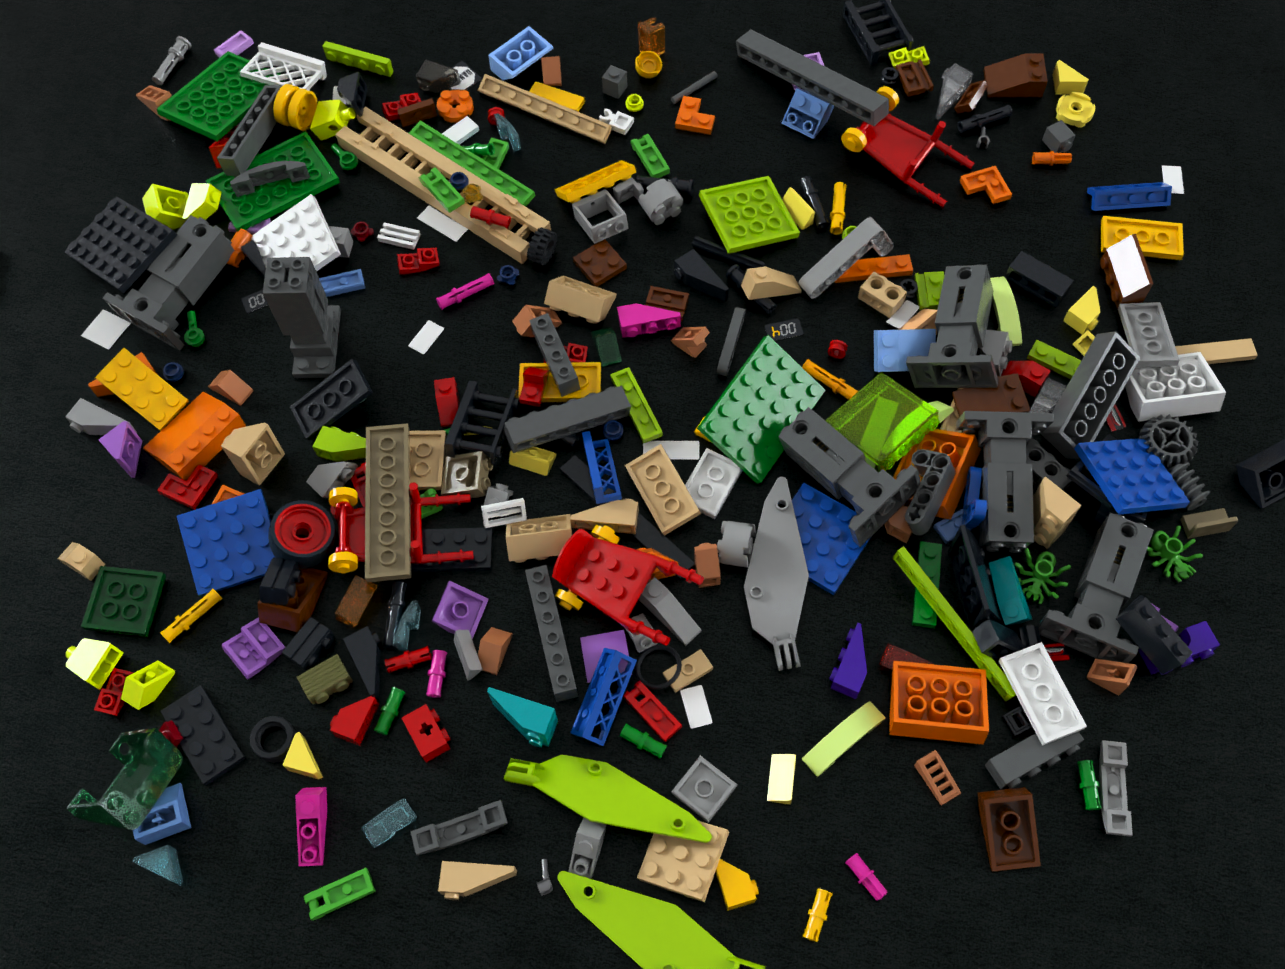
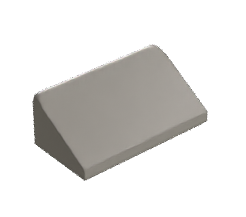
[454,630,483,680]

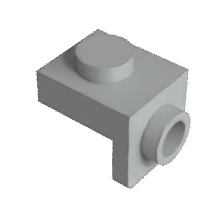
[613,177,644,204]
[484,483,514,517]
[625,613,658,653]

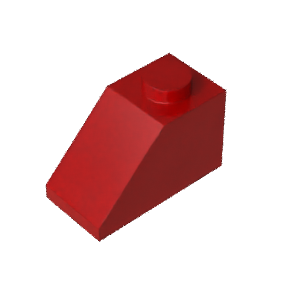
[1001,360,1051,398]
[434,377,460,428]
[330,696,379,746]

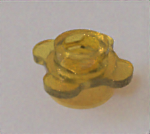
[462,184,483,203]

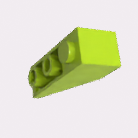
[312,426,366,462]

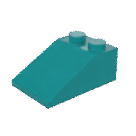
[487,687,558,747]

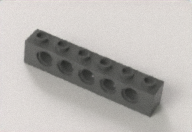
[525,565,578,702]

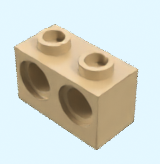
[858,272,907,318]

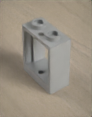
[572,189,629,244]

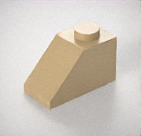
[58,542,105,581]

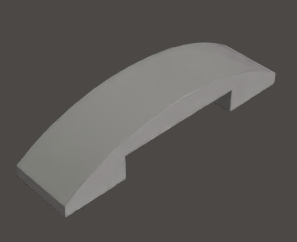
[1099,740,1133,837]

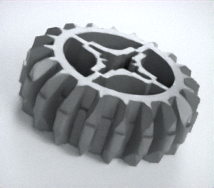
[1139,414,1199,469]

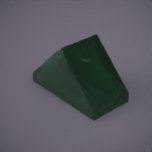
[591,327,621,366]

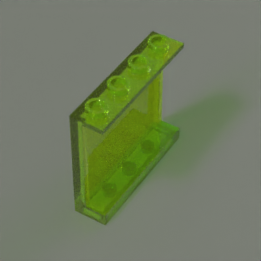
[825,372,939,473]

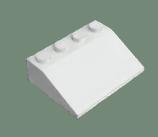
[1125,352,1226,422]

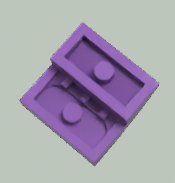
[222,617,285,680]
[580,630,632,683]

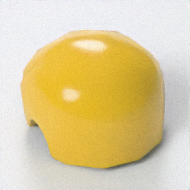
[635,51,662,79]

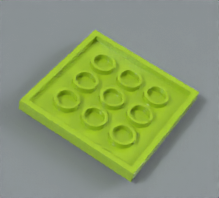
[699,176,800,254]

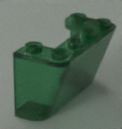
[66,728,182,830]

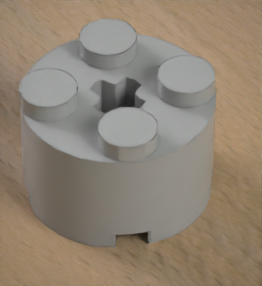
[639,179,683,225]
[717,521,756,568]

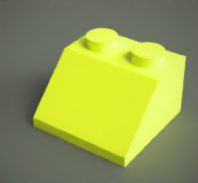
[142,184,188,230]

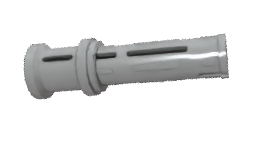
[152,36,192,85]

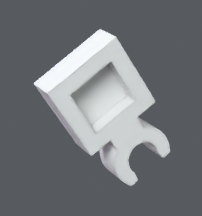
[599,109,634,135]

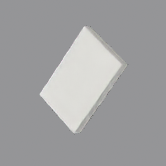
[685,448,743,519]

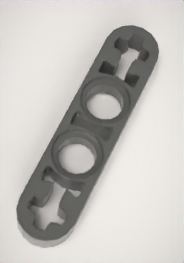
[717,307,746,376]

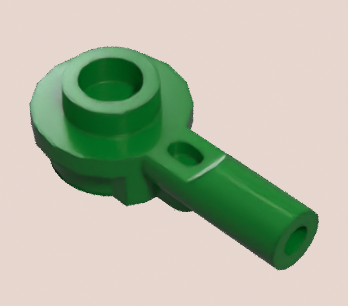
[331,143,358,170]
[184,311,205,347]

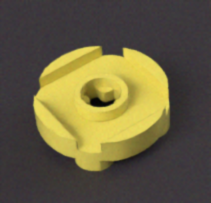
[1056,92,1095,128]

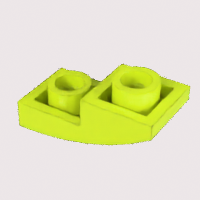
[888,46,930,68]

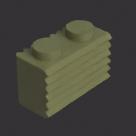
[297,654,353,704]

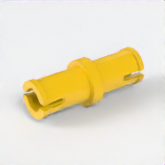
[803,888,832,942]

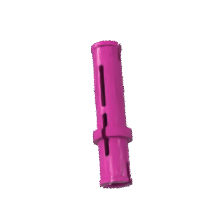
[436,273,494,310]

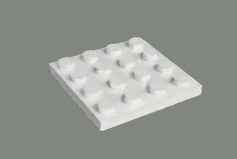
[251,194,341,271]

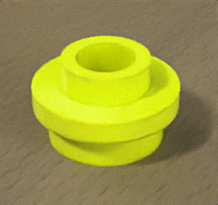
[625,94,644,112]

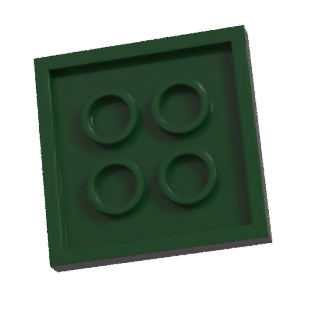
[81,566,166,637]

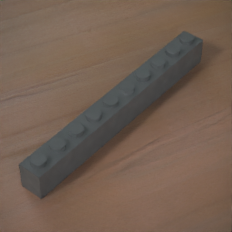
[736,29,889,126]

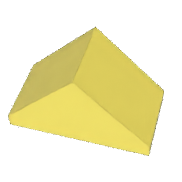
[1053,60,1089,94]
[283,732,323,779]

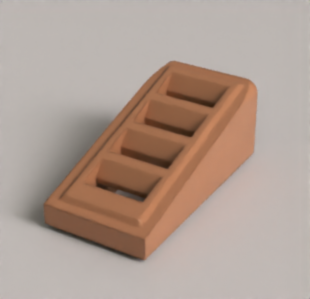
[914,750,961,806]

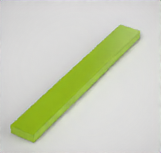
[893,546,1016,701]

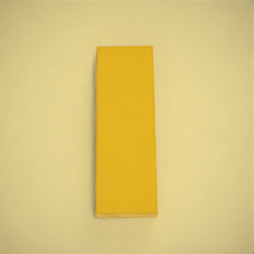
[529,81,585,112]

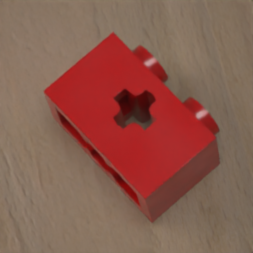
[402,704,451,762]

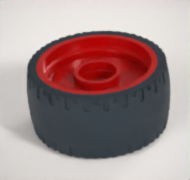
[268,500,336,569]

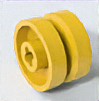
[273,84,318,131]

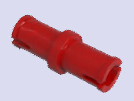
[470,206,511,229]
[385,646,432,673]

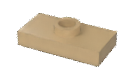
[663,649,713,693]

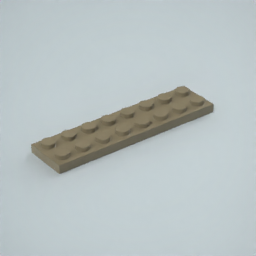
[365,423,411,582]

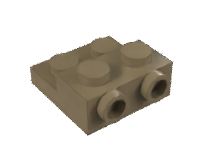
[441,451,493,498]

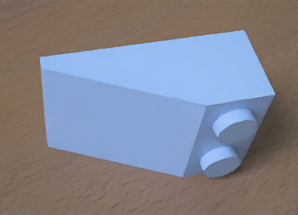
[874,329,936,372]

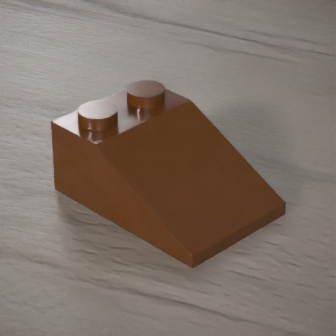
[984,53,1048,97]
[952,373,1031,418]
[258,568,328,632]
[977,787,1041,872]

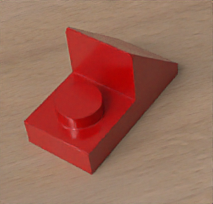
[519,367,550,407]

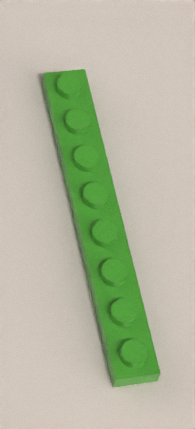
[409,121,535,207]

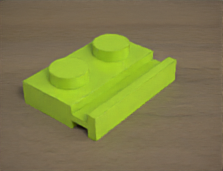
[914,271,944,310]

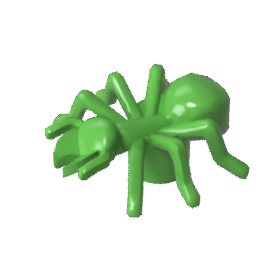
[1147,525,1203,582]
[1015,548,1071,605]

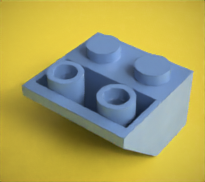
[782,88,834,139]
[130,783,191,845]

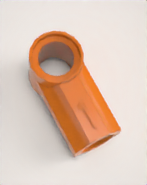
[226,228,252,267]

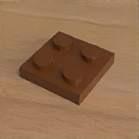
[573,239,627,287]

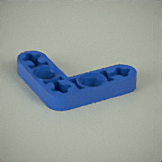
[962,466,987,529]

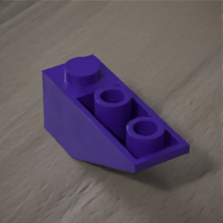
[829,623,867,699]

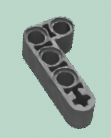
[905,449,956,535]

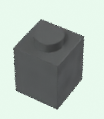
[602,65,627,99]
[1042,120,1076,153]

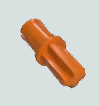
[1032,151,1072,166]

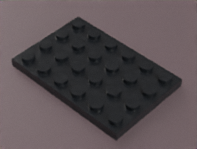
[64,196,178,293]

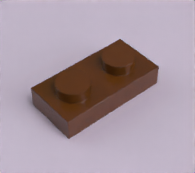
[954,80,988,114]
[397,98,437,127]

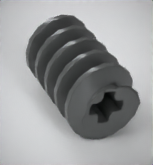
[1167,462,1210,511]

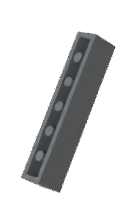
[217,85,282,177]
[504,386,631,453]

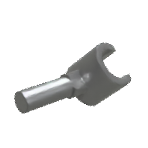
[976,127,990,148]
[537,859,553,896]

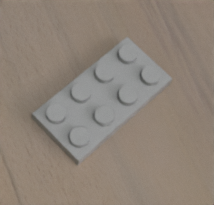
[1118,302,1179,367]

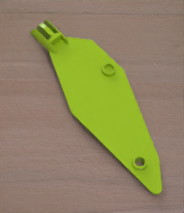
[504,754,712,843]
[558,871,766,969]

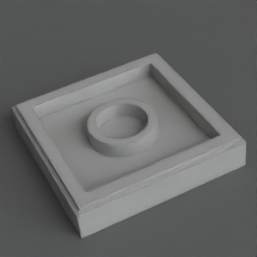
[671,755,737,823]

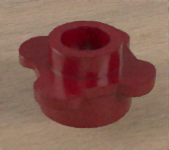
[351,222,374,242]

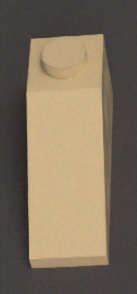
[741,267,802,300]
[570,499,639,534]
[438,861,517,900]

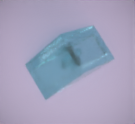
[132,845,183,886]

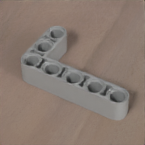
[798,217,894,299]

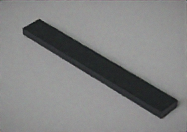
[560,455,695,580]

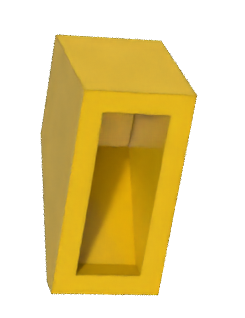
[715,859,759,911]

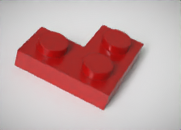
[157,464,218,510]

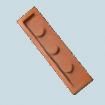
[834,254,913,283]

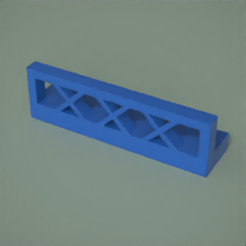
[1087,182,1172,211]
[582,431,622,504]
[570,648,637,746]

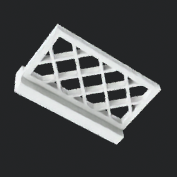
[240,42,327,90]

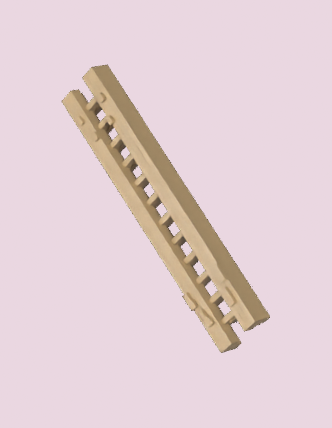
[335,107,551,264]

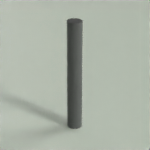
[671,71,718,104]

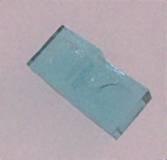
[494,113,521,152]
[394,601,421,650]
[361,798,417,848]

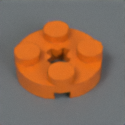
[437,90,474,123]

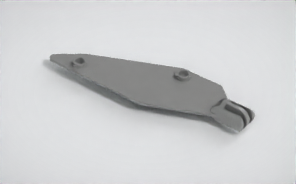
[744,477,809,671]

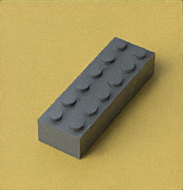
[1041,332,1140,459]

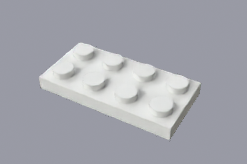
[999,642,1087,746]

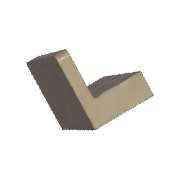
[1180,508,1238,539]

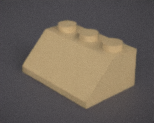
[544,276,617,324]
[221,423,285,486]
[1033,477,1081,549]
[506,514,573,563]

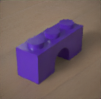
[1138,621,1220,675]

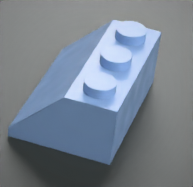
[488,26,553,80]

